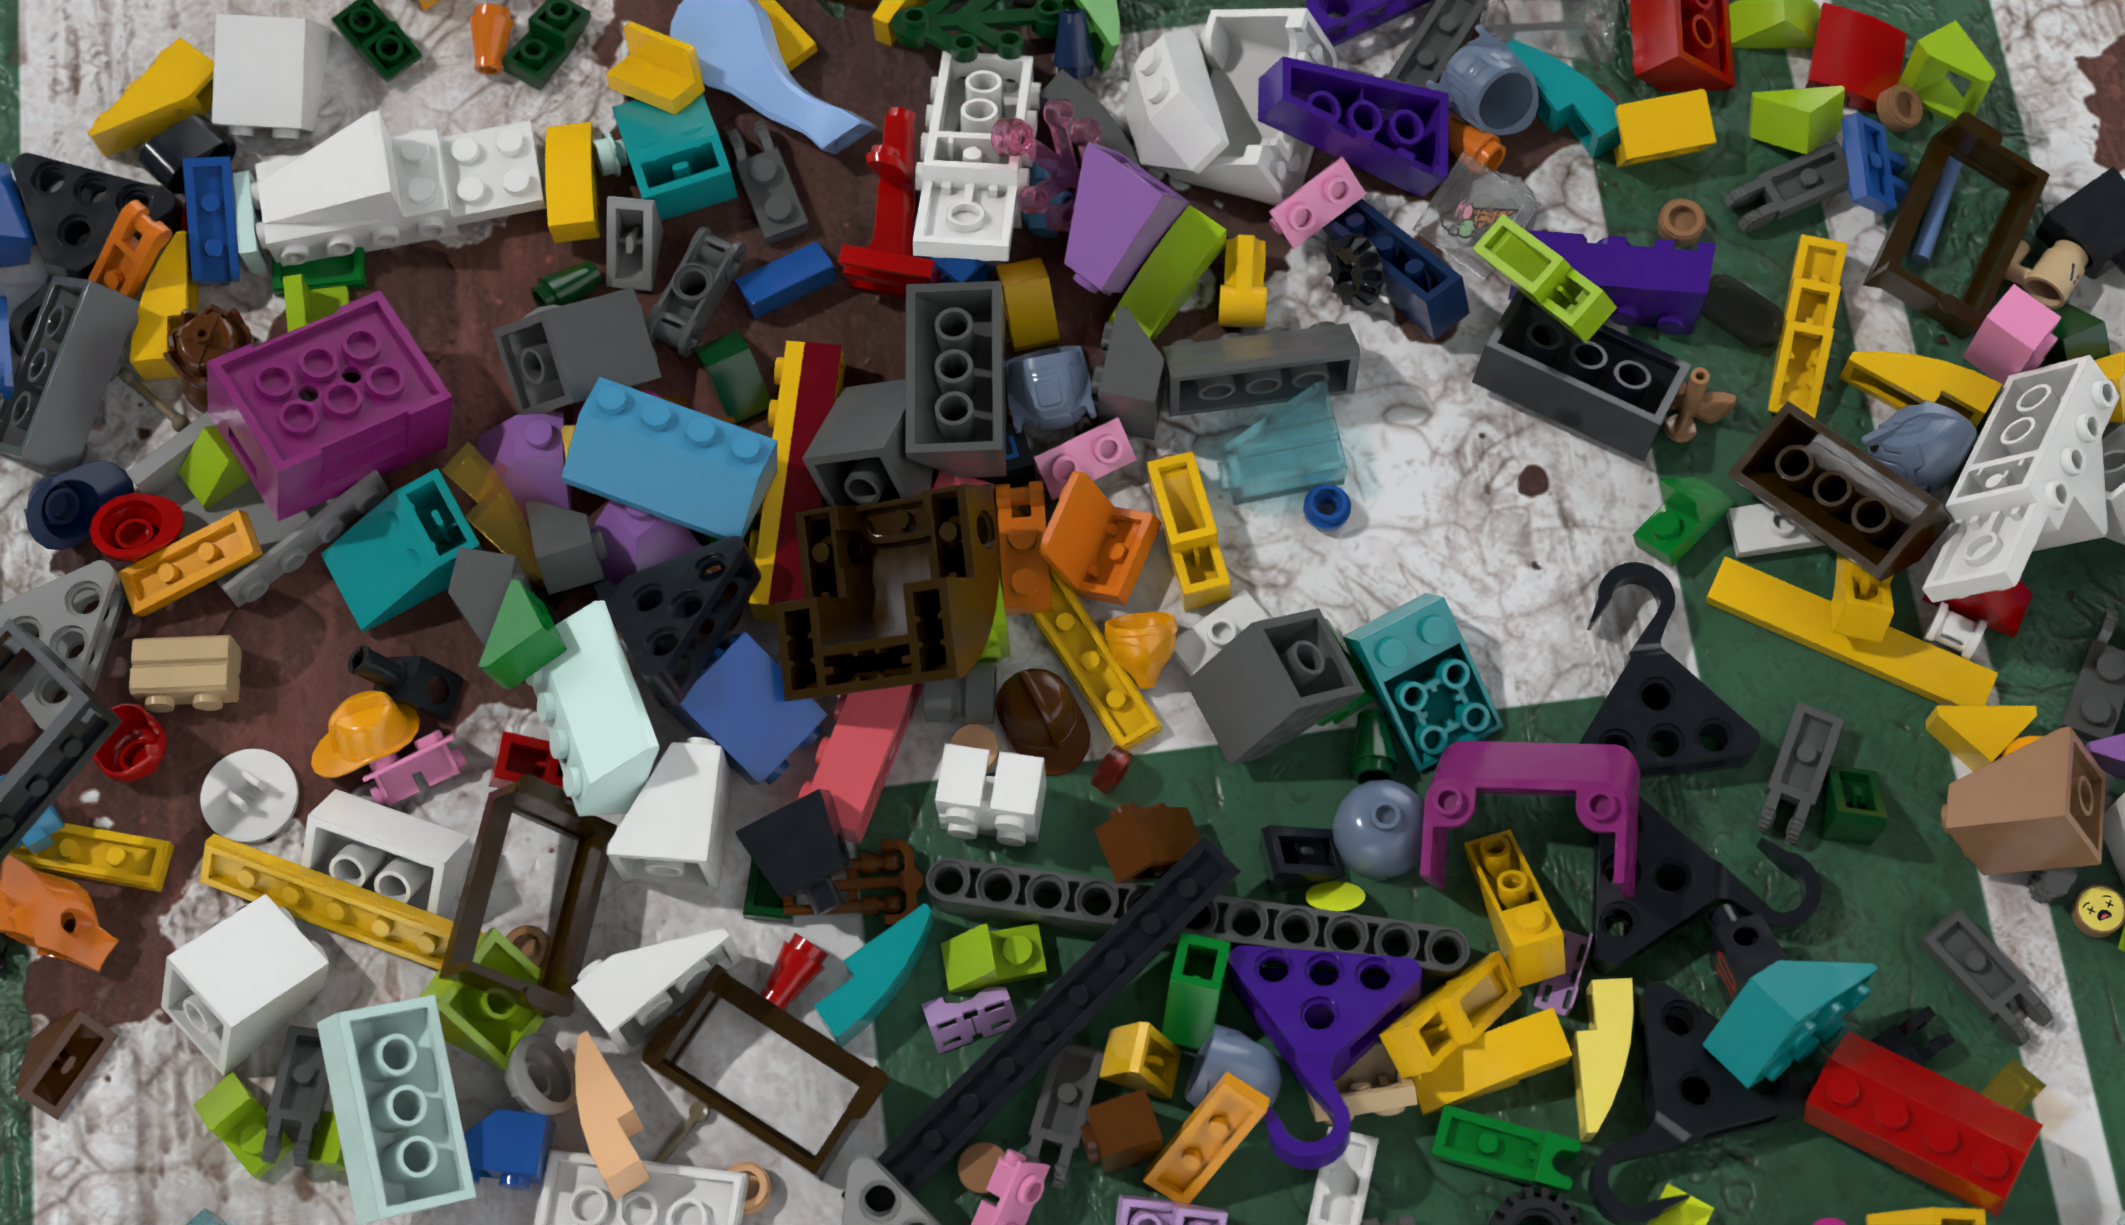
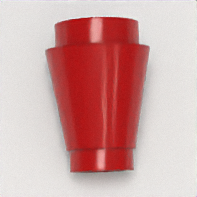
[761,933,828,1010]

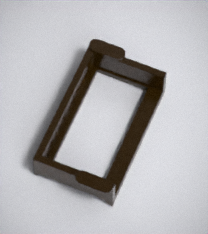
[1863,112,2050,340]
[439,774,617,1018]
[642,963,889,1182]

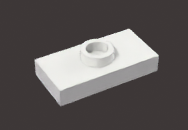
[1726,503,1825,558]
[1173,589,1269,676]
[1307,1126,1379,1225]

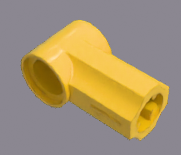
[1218,235,1267,329]

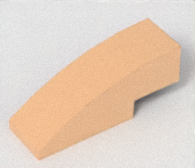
[575,1031,650,1201]

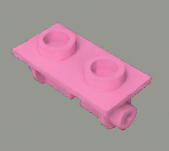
[1269,157,1366,249]
[1033,417,1137,500]
[362,729,468,807]
[971,1149,1050,1225]

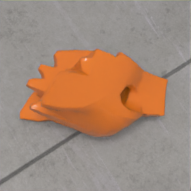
[0,854,119,974]

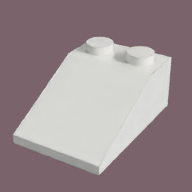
[571,928,742,1055]

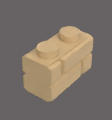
[129,635,242,713]

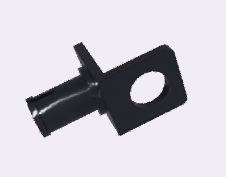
[347,645,463,720]

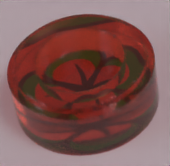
[1090,744,1133,795]

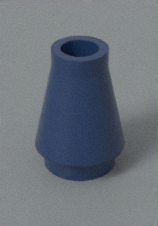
[1053,9,1098,78]

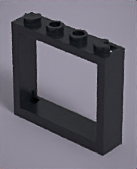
[0,619,123,863]

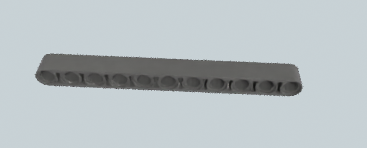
[926,858,1470,983]

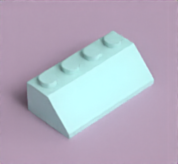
[526,600,660,817]
[317,995,476,1225]

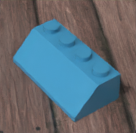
[561,376,778,540]

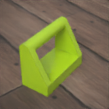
[1899,20,1995,122]

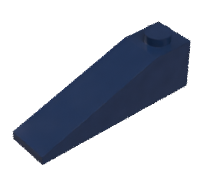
[1322,198,1470,340]

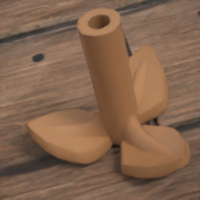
[1663,367,1737,443]

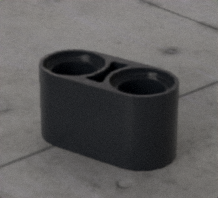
[138,114,237,194]

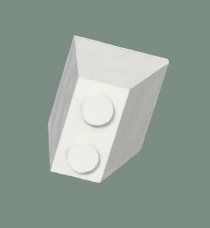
[212,14,331,140]
[607,737,733,888]
[161,894,329,1076]

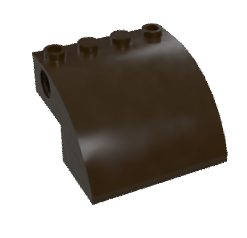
[774,484,999,702]

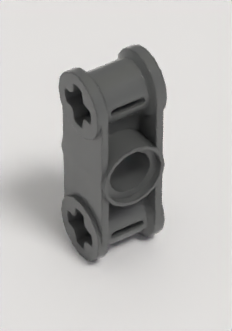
[645,226,747,358]

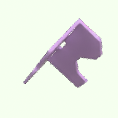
[1533,929,1593,1018]
[921,987,1017,1054]

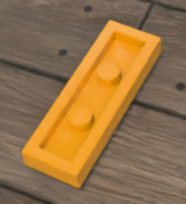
[118,510,263,617]
[1143,1071,1270,1204]

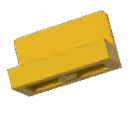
[606,21,705,115]
[1613,89,1716,168]

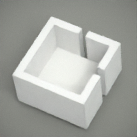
[935,743,1047,847]

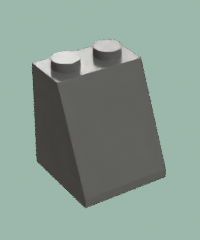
[492,287,662,415]
[802,379,934,507]
[1186,608,1365,766]

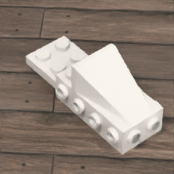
[913,51,1041,261]
[251,110,547,266]
[1922,355,2120,602]

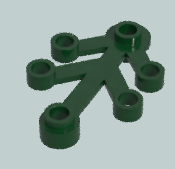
[892,0,1066,63]

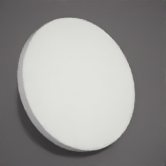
[200,749,299,844]

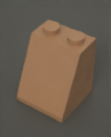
[1941,727,2106,876]

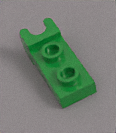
[1430,1104,1582,1196]

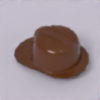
[996,668,1091,776]

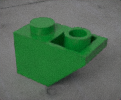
[1162,932,1231,1051]

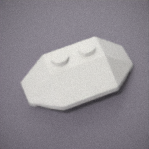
[1124,27,1229,174]

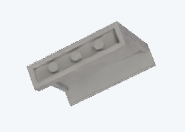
[126,391,390,608]

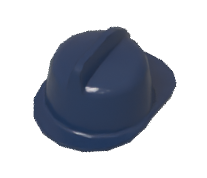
[24,460,135,550]

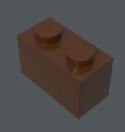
[1094,802,1200,883]
[1080,1088,1162,1176]

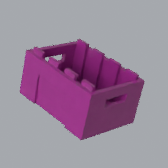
[207,290,452,522]

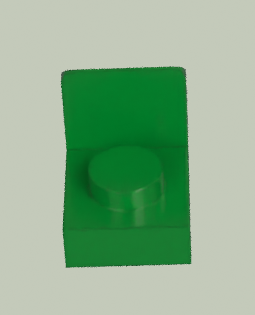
[1633,477,1735,567]

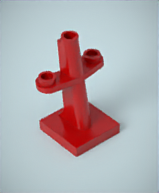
[838,107,942,298]

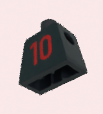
[1708,904,1788,1008]

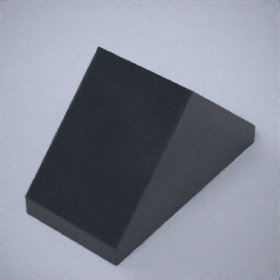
[1259,825,1346,895]

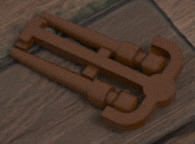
[783,839,923,927]

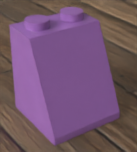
[1064,142,1190,296]

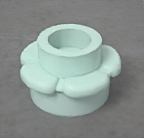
[593,133,628,177]

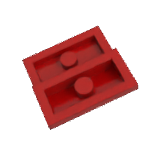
[1805,2,1907,113]

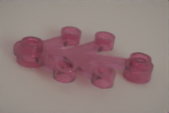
[991,99,1101,232]

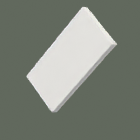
[534,1149,750,1225]

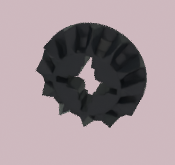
[1326,233,1384,309]

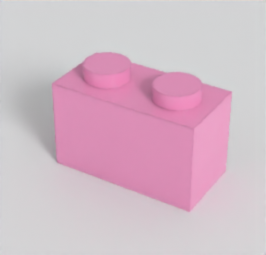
[1963,284,2062,386]

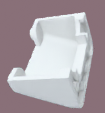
[1165,8,1338,205]

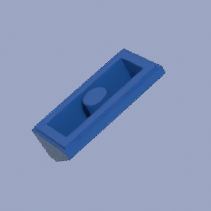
[735,241,838,319]

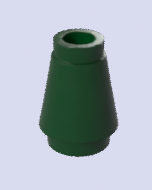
[531,260,603,307]
[1349,709,1398,784]

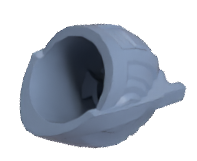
[1426,25,1539,135]
[1006,345,1097,433]
[1861,401,1977,494]
[1185,1024,1282,1139]

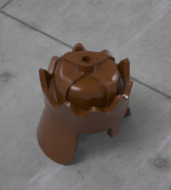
[163,304,260,414]

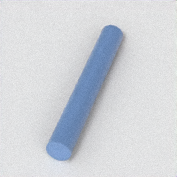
[1911,156,1962,265]

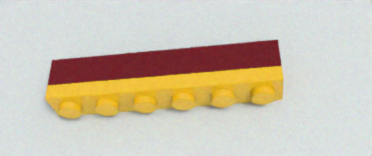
[746,340,846,622]

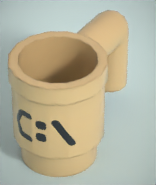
[2004,240,2089,309]

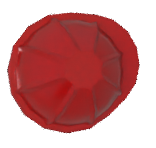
[90,493,185,564]

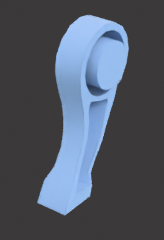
[670,0,876,155]

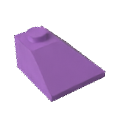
[476,413,573,526]
[591,501,702,585]

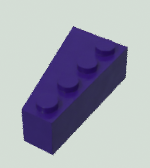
[1258,56,1449,198]
[1508,230,1716,335]

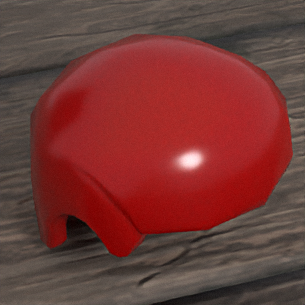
[92,702,167,782]

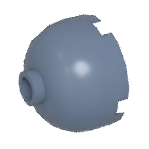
[1332,779,1424,881]

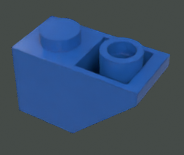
[464,1109,556,1190]

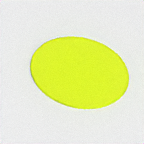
[1306,881,1365,912]

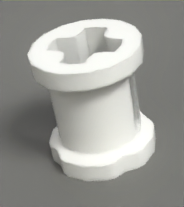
[1923,602,1987,660]

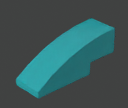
[1505,39,1621,159]
[813,903,934,1048]

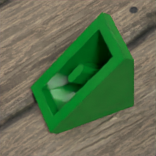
[478,579,567,690]

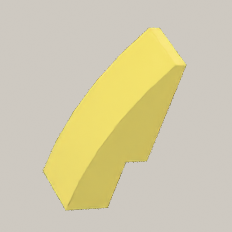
[1570,978,1634,1142]

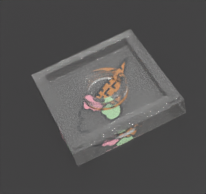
[1412,152,1541,282]

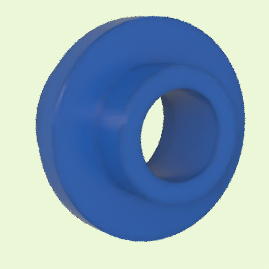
[1303,484,1351,531]

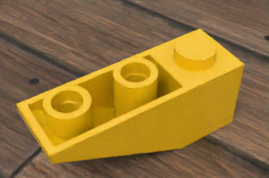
[87,37,214,158]
[1464,829,1566,988]

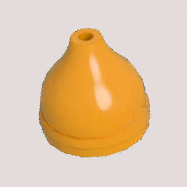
[1104,612,1177,689]

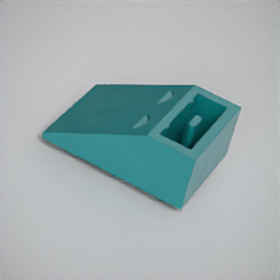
[612,93,737,221]
[321,468,483,633]
[1342,593,1504,771]
[1703,960,1878,1088]

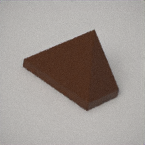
[14,1008,118,1120]

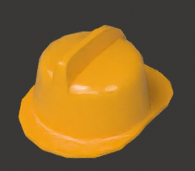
[311,690,420,778]

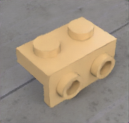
[1306,1040,1418,1125]

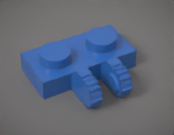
[1841,112,1909,215]

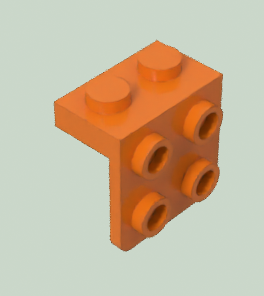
[1039,471,1161,606]

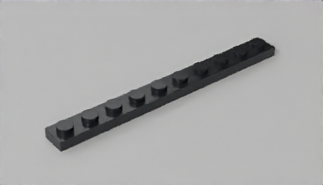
[841,835,1241,1212]

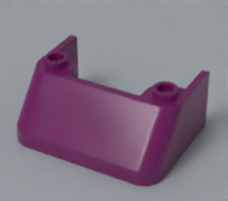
[1420,741,1640,897]

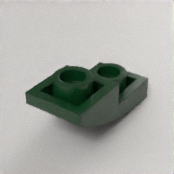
[331,0,423,83]
[502,0,591,90]

